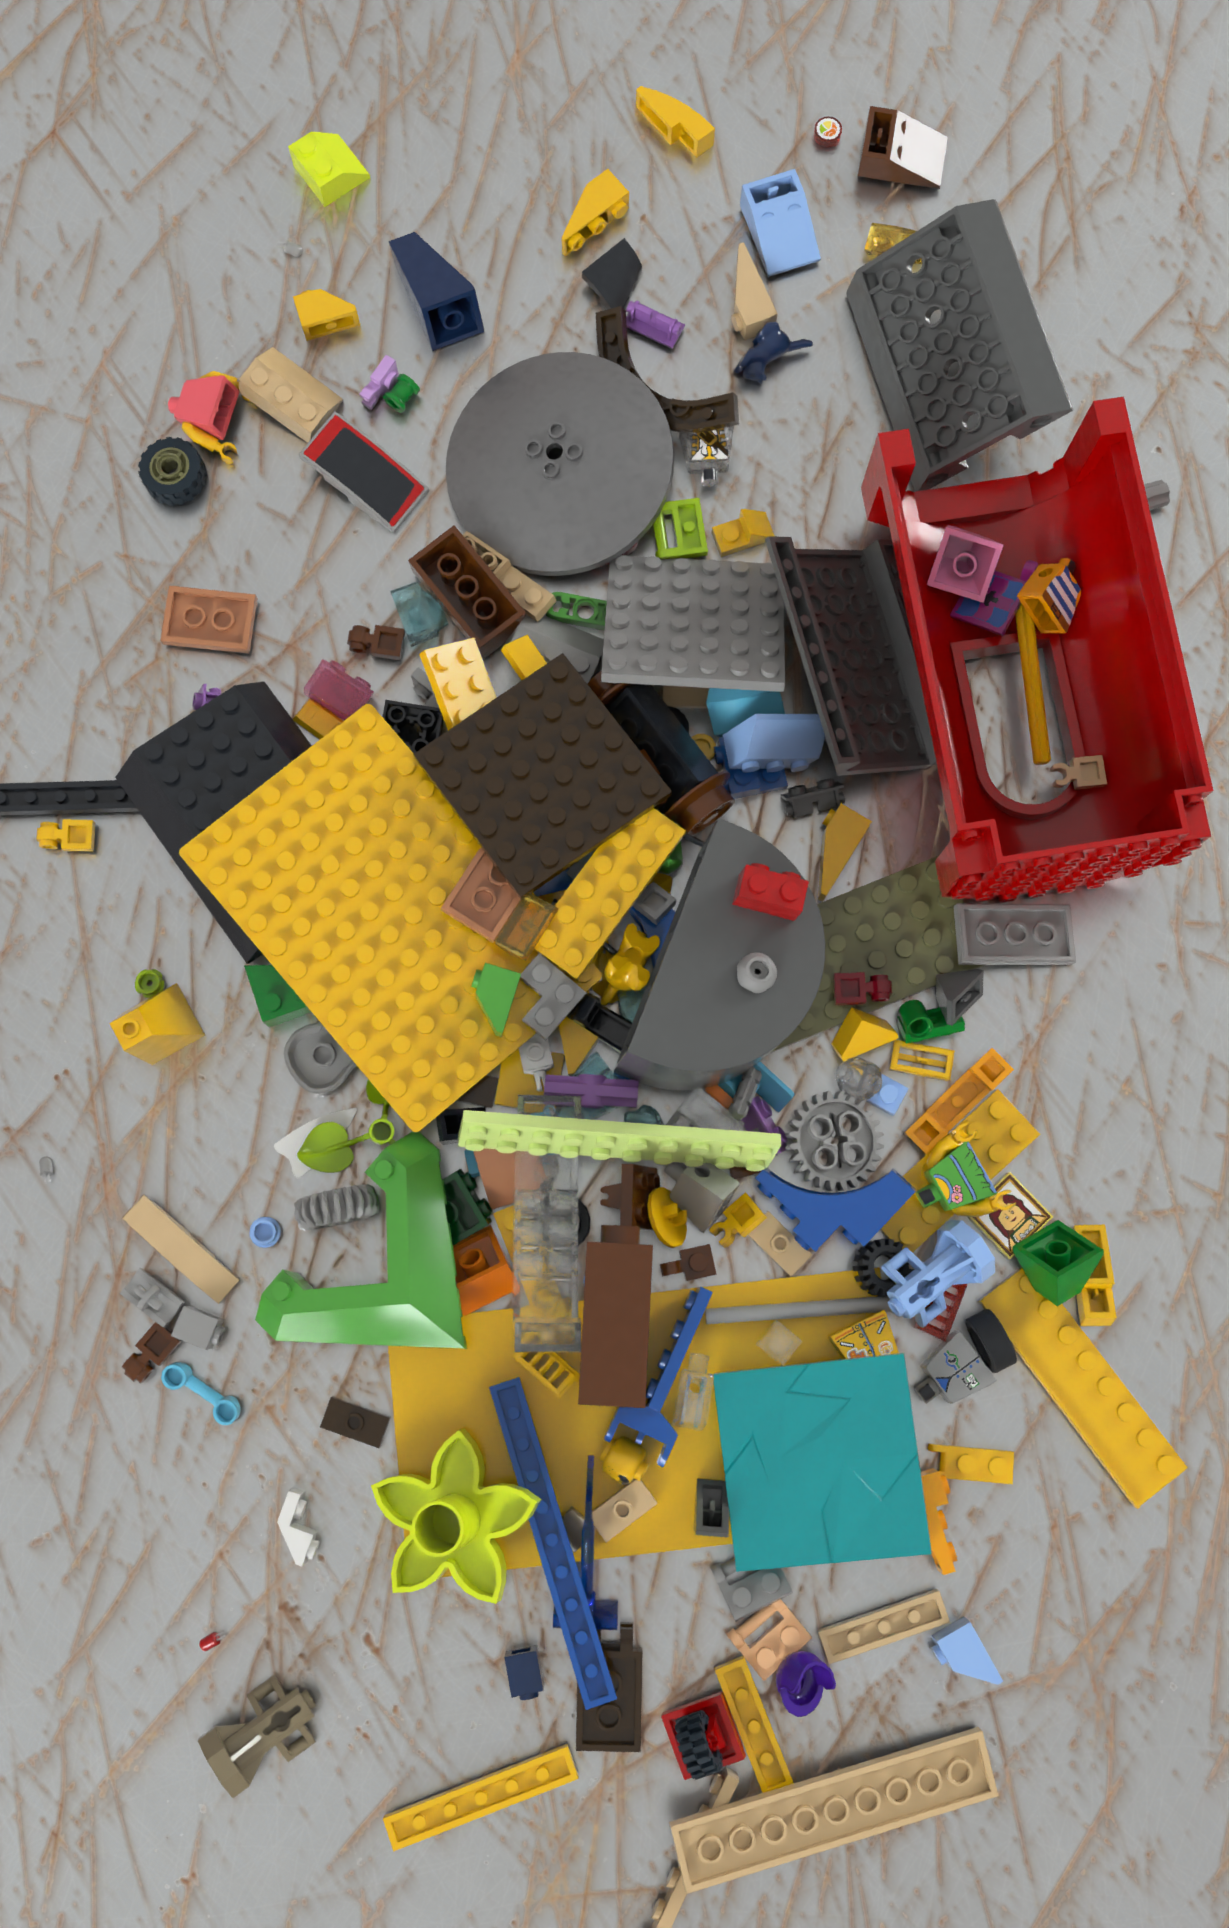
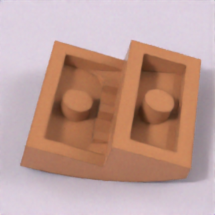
[474,1148,550,1209]

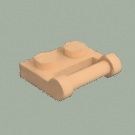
[726,1599,812,1681]

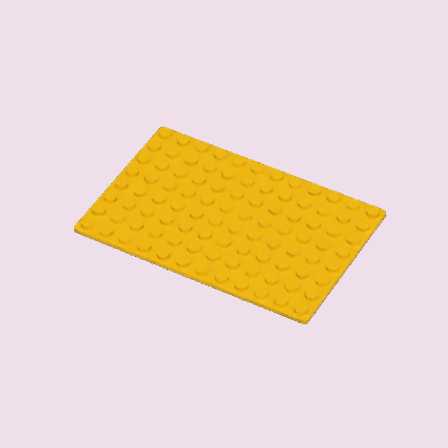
[179,704,602,1133]

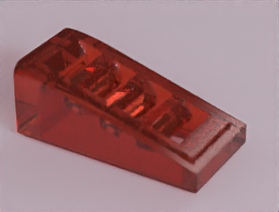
[914,1284,968,1342]

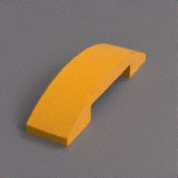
[904,1048,1014,1155]

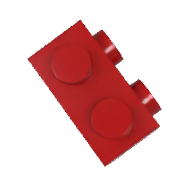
[732,863,809,921]

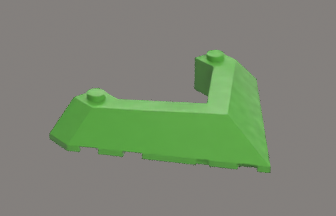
[255,1132,467,1349]

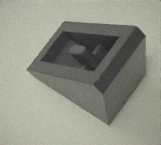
[936,969,984,1026]
[693,1479,729,1537]

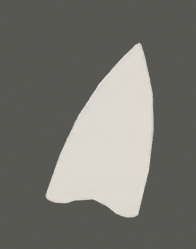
[274,1108,358,1178]

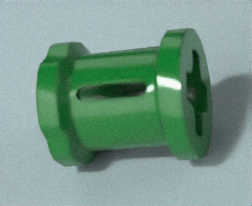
[383,374,420,413]

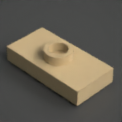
[748,1211,813,1277]
[587,1479,658,1543]

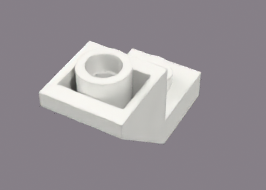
[277,1487,320,1567]

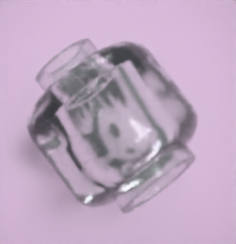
[836,1057,882,1101]

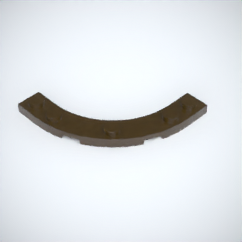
[595,306,739,433]

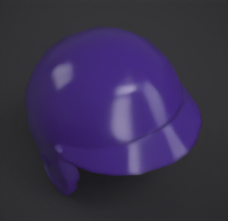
[776,1651,836,1717]

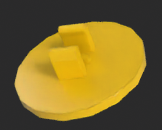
[647,1187,687,1248]

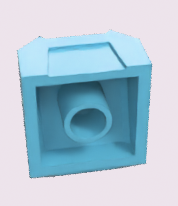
[706,688,785,737]

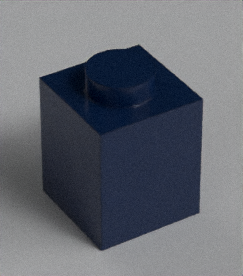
[504,1645,545,1700]

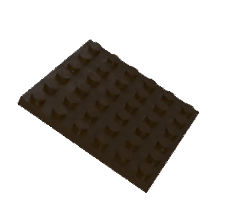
[413,653,672,901]

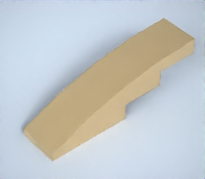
[122,1194,240,1304]

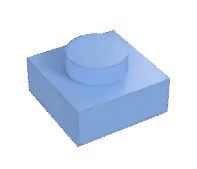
[866,1074,909,1116]

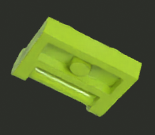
[653,498,708,560]

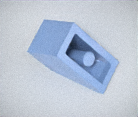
[931,1617,1003,1685]

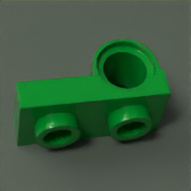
[897,1000,965,1043]

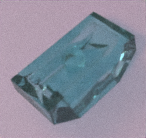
[390,581,448,647]

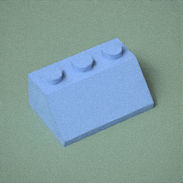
[723,714,825,773]

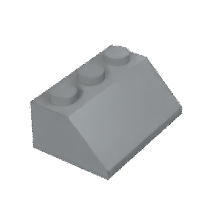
[511,615,604,683]

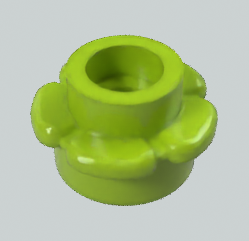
[135,969,165,998]

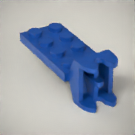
[604,1287,713,1467]

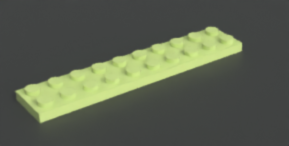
[458,1110,781,1171]

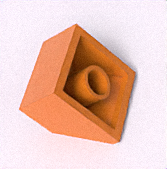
[453,1225,520,1316]

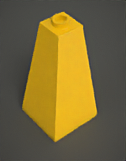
[109,983,206,1065]

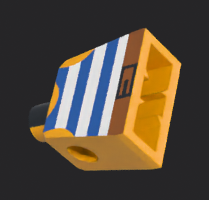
[1017,558,1081,633]

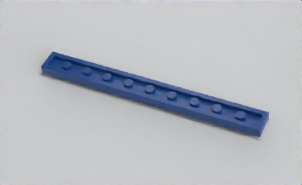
[489,1377,617,1710]

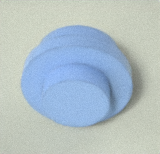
[249,1217,281,1248]

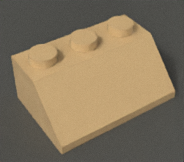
[239,347,343,443]

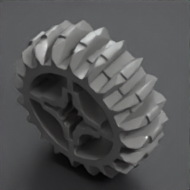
[294,1184,379,1231]

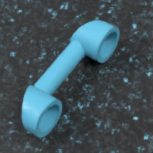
[161,1362,240,1425]

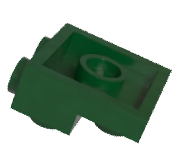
[442,1169,493,1245]

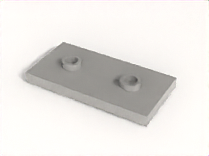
[954,903,1076,965]

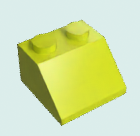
[288,131,370,207]

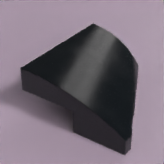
[582,238,642,310]

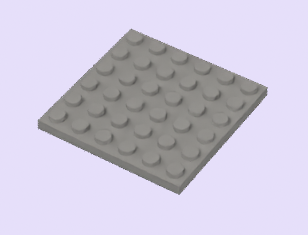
[601,555,785,692]

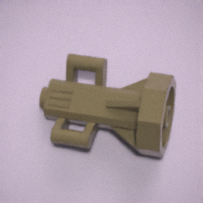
[198,1675,317,1798]

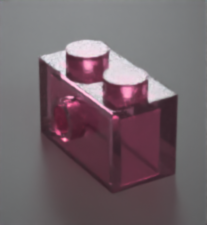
[304,659,374,720]

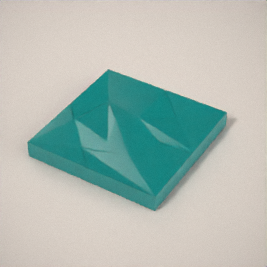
[713,1353,932,1572]

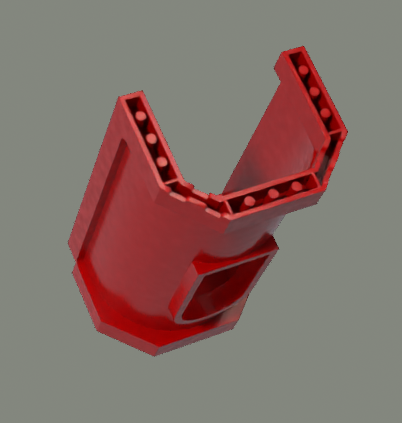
[861,396,1214,903]

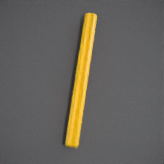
[1015,603,1051,765]

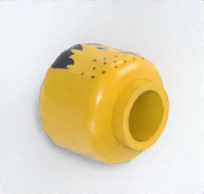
[600,1436,649,1485]

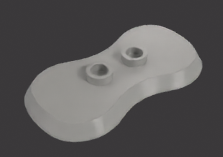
[284,1022,356,1094]

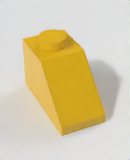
[293,289,360,341]

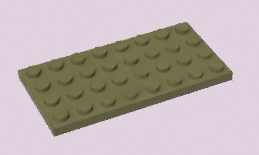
[769,855,986,1054]

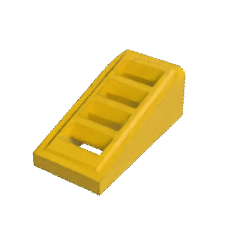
[512,1332,580,1399]

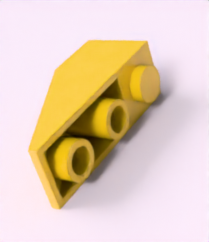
[561,169,629,256]

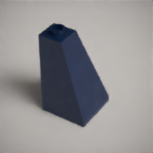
[388,232,484,351]

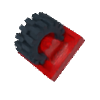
[661,1691,746,1780]

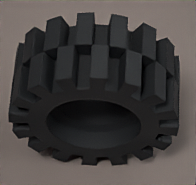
[853,1239,915,1296]

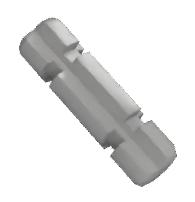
[728,1067,762,1121]

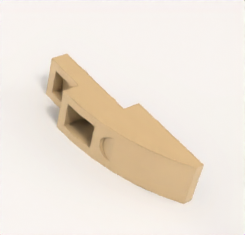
[463,531,556,622]

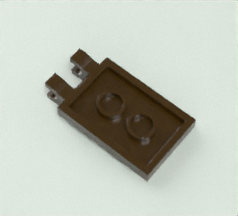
[576,1622,643,1752]

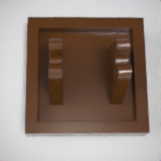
[600,1164,660,1230]

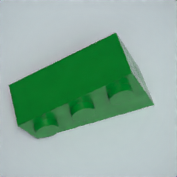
[244,965,312,1028]

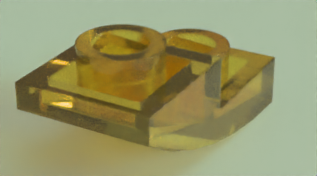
[864,223,923,264]

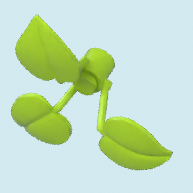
[297,1080,395,1173]

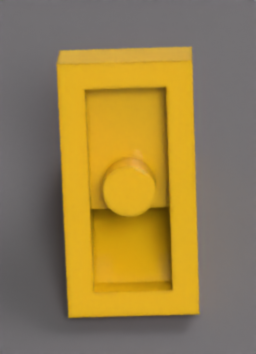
[711,509,775,557]

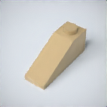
[731,242,778,341]

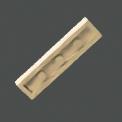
[817,1589,950,1664]

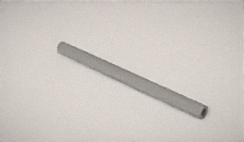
[705,1296,891,1324]

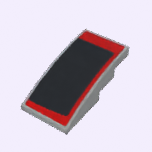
[299,411,429,533]

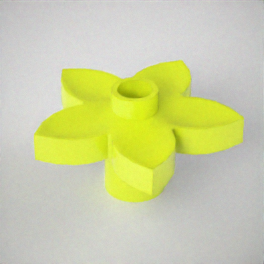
[371,1428,542,1604]

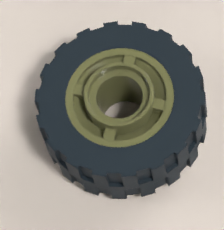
[138,437,207,506]

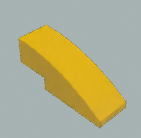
[636,86,715,158]
[1073,1224,1117,1326]

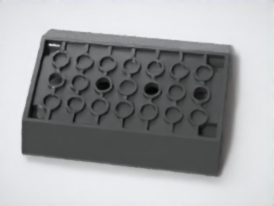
[846,199,1073,492]

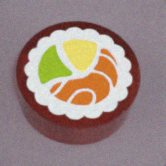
[814,116,842,147]

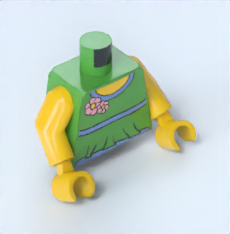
[915,1120,1016,1217]

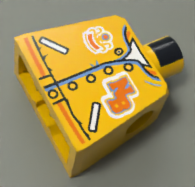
[828,1310,899,1359]

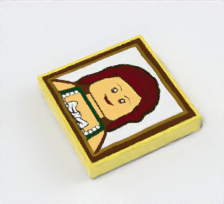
[967,1172,1053,1260]

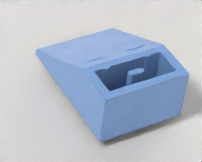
[740,169,821,277]

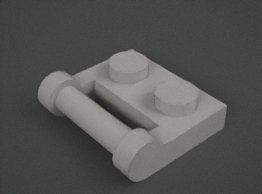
[710,1558,793,1622]

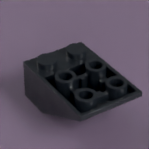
[382,700,443,753]

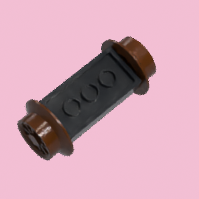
[587,671,735,836]

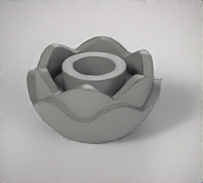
[737,952,777,993]

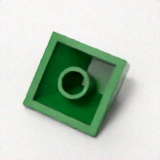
[1013,1220,1104,1306]

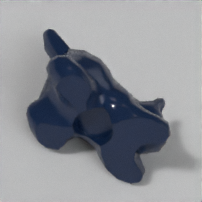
[733,322,813,384]

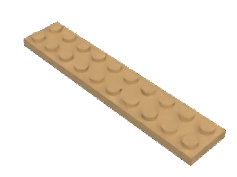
[669,1727,999,1894]

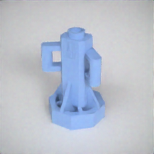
[881,1220,995,1328]

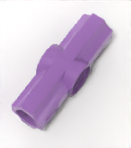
[544,1074,639,1108]

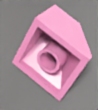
[927,525,1004,603]

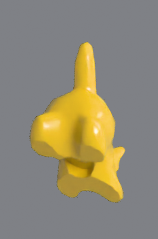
[601,923,660,1006]

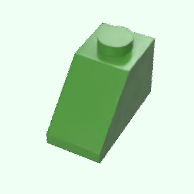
[471,963,521,1037]

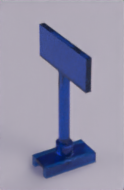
[553,1455,618,1630]

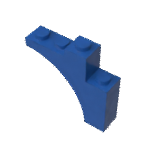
[755,1168,916,1252]

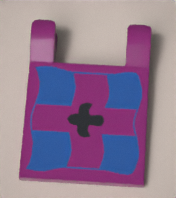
[950,559,1038,636]

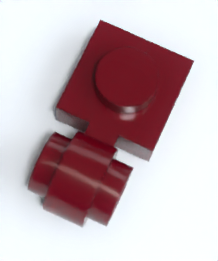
[833,972,893,1005]

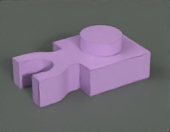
[359,355,399,410]

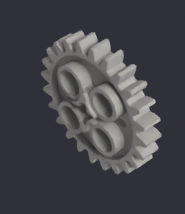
[785,1091,884,1191]

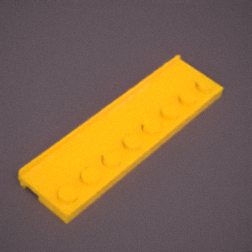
[978,1267,1188,1509]

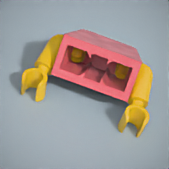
[168,371,250,464]

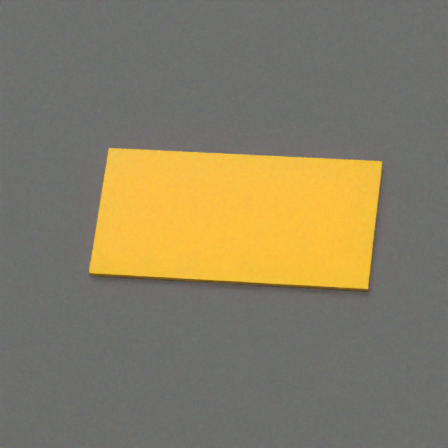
[388,1267,881,1577]

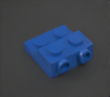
[714,737,788,799]

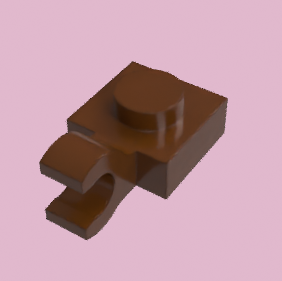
[660,1244,717,1281]

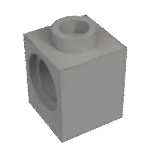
[171,1306,225,1350]

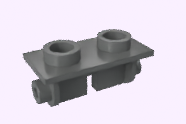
[781,778,845,818]

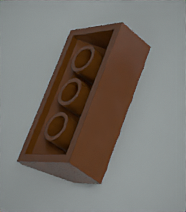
[408,525,526,659]

